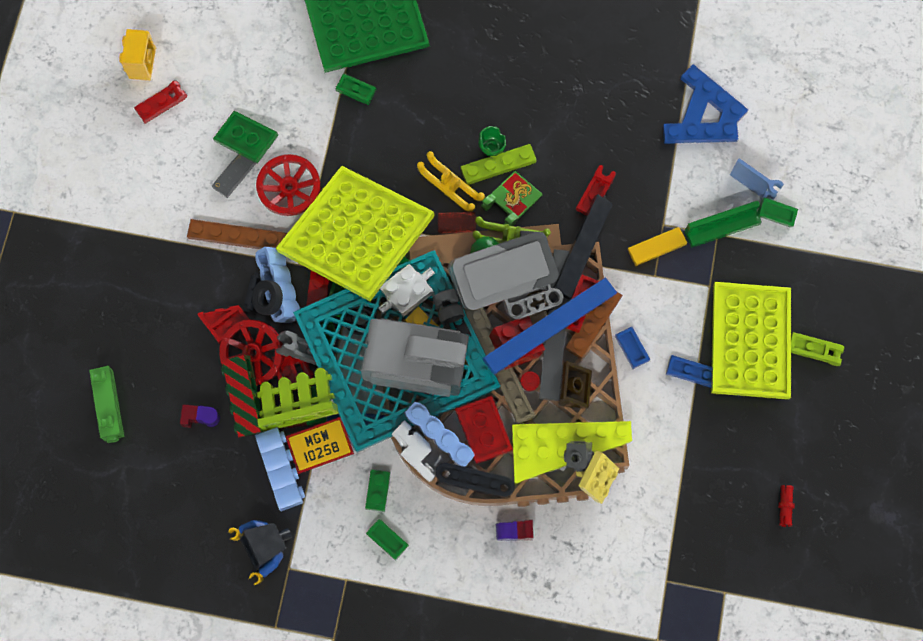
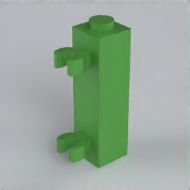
[89,366,124,443]

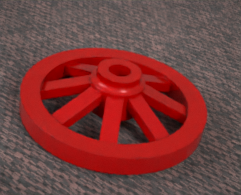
[256,154,321,216]
[220,320,284,385]

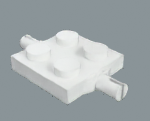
[378,264,435,317]

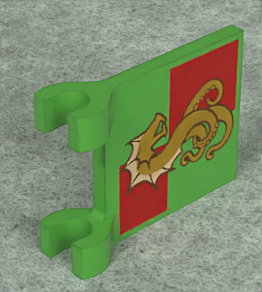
[481,171,543,226]

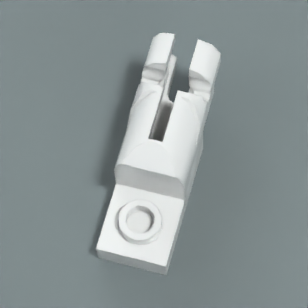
[392,421,435,482]

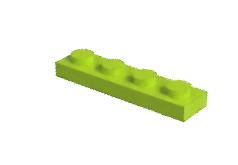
[461,144,537,185]

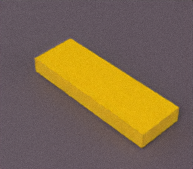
[628,227,687,266]

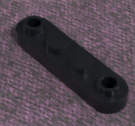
[436,463,515,498]

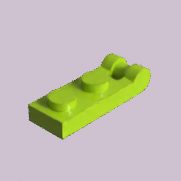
[791,332,844,366]

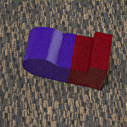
[180,405,220,428]
[495,520,534,541]

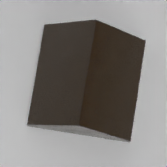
[558,361,592,409]

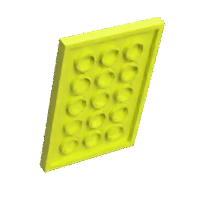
[711,282,791,399]

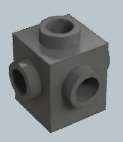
[564,441,594,472]

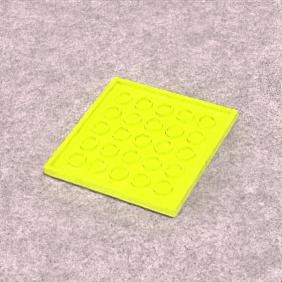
[276,166,435,301]

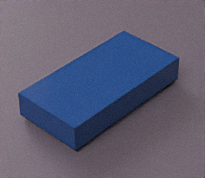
[615,327,650,369]

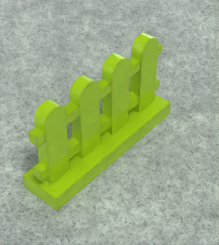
[257,368,339,431]

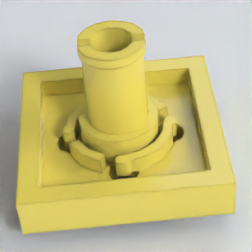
[576,450,619,504]

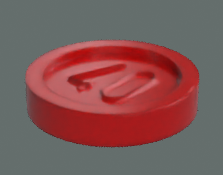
[520,371,540,391]

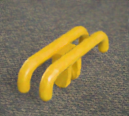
[417,151,485,212]

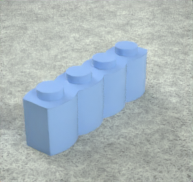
[255,247,300,323]
[404,402,475,467]
[255,427,305,511]

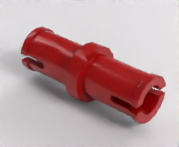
[778,485,795,527]

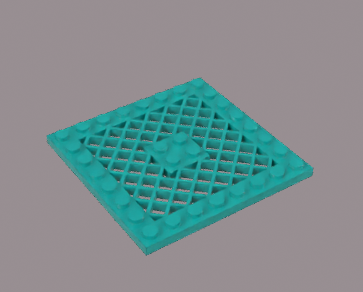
[293,250,500,453]

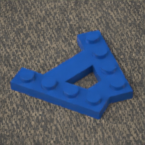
[663,64,748,144]

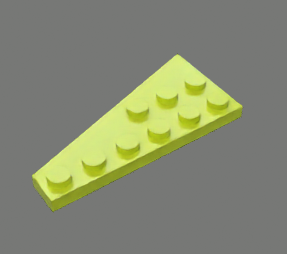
[512,421,632,485]

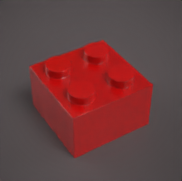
[489,316,546,370]

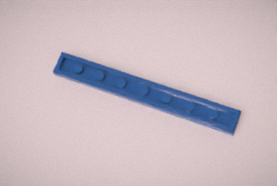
[482,277,617,375]

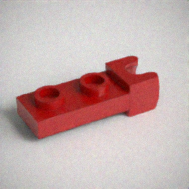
[576,165,616,215]

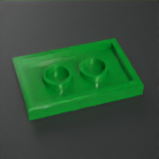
[213,111,279,164]

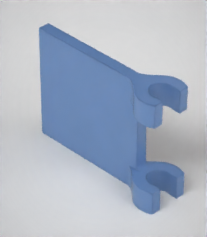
[730,158,784,200]

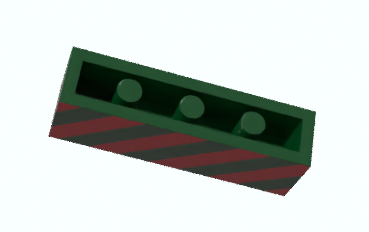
[221,355,265,437]

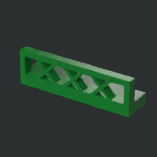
[685,200,762,248]

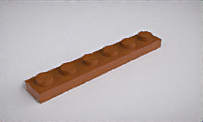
[187,219,287,249]

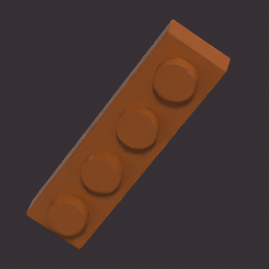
[565,292,623,359]

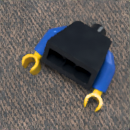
[228,520,292,585]

